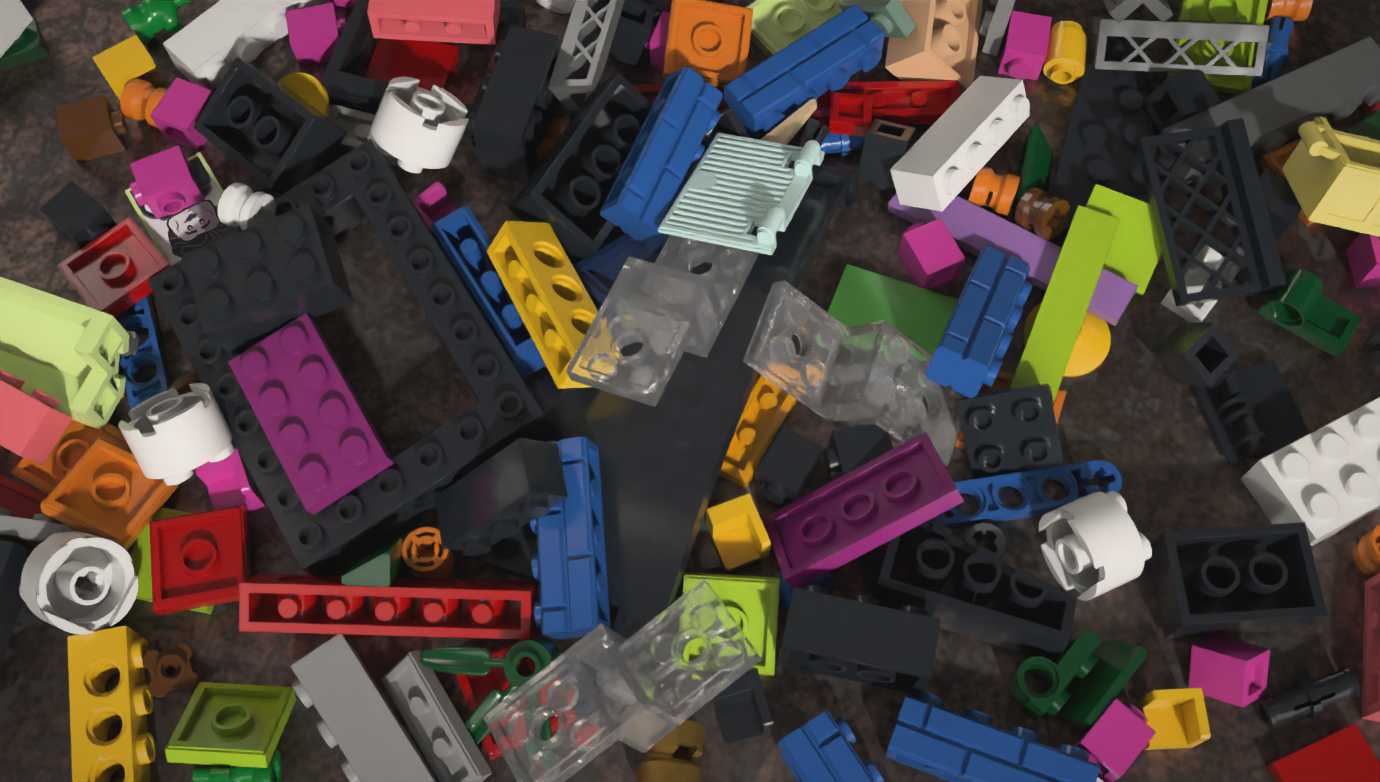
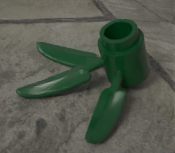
[420,637,562,782]

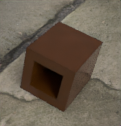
[55,95,128,164]

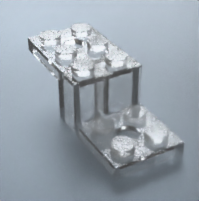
[566,235,759,407]
[743,280,966,466]
[483,579,762,782]

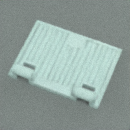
[658,132,825,255]

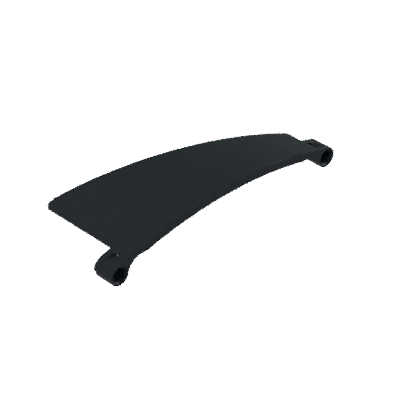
[460,165,858,675]

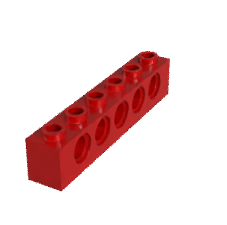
[239,573,538,640]

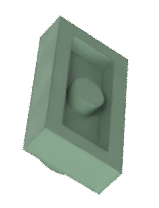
[839,0,916,38]

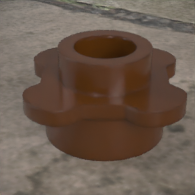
[142,643,198,698]

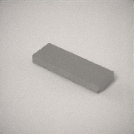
[381,650,492,782]

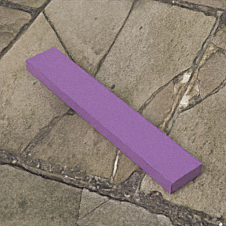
[888,192,1138,326]

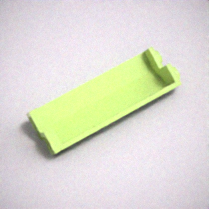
[0,277,130,431]

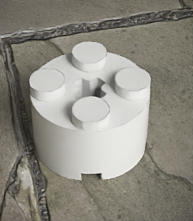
[367,77,469,173]
[118,383,235,486]
[1039,491,1152,601]
[19,531,138,635]

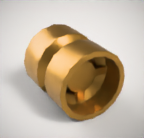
[636,718,705,782]

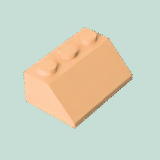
[885,0,983,95]

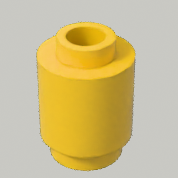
[1043,21,1087,84]

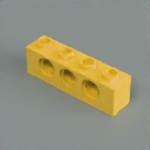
[486,221,624,389]
[67,625,156,782]

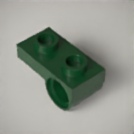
[1257,269,1362,358]
[1008,627,1102,722]

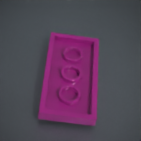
[228,313,394,515]
[763,432,964,591]

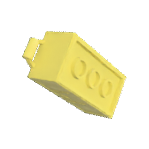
[1282,116,1380,237]

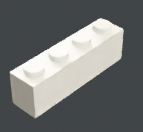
[163,0,327,90]
[890,76,1030,212]

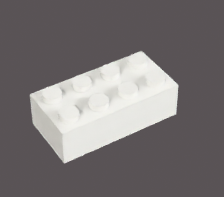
[1240,397,1380,546]

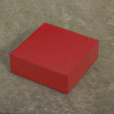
[829,92,873,136]

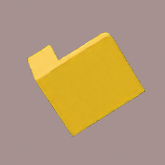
[92,35,156,101]
[706,493,771,572]
[1136,688,1211,750]

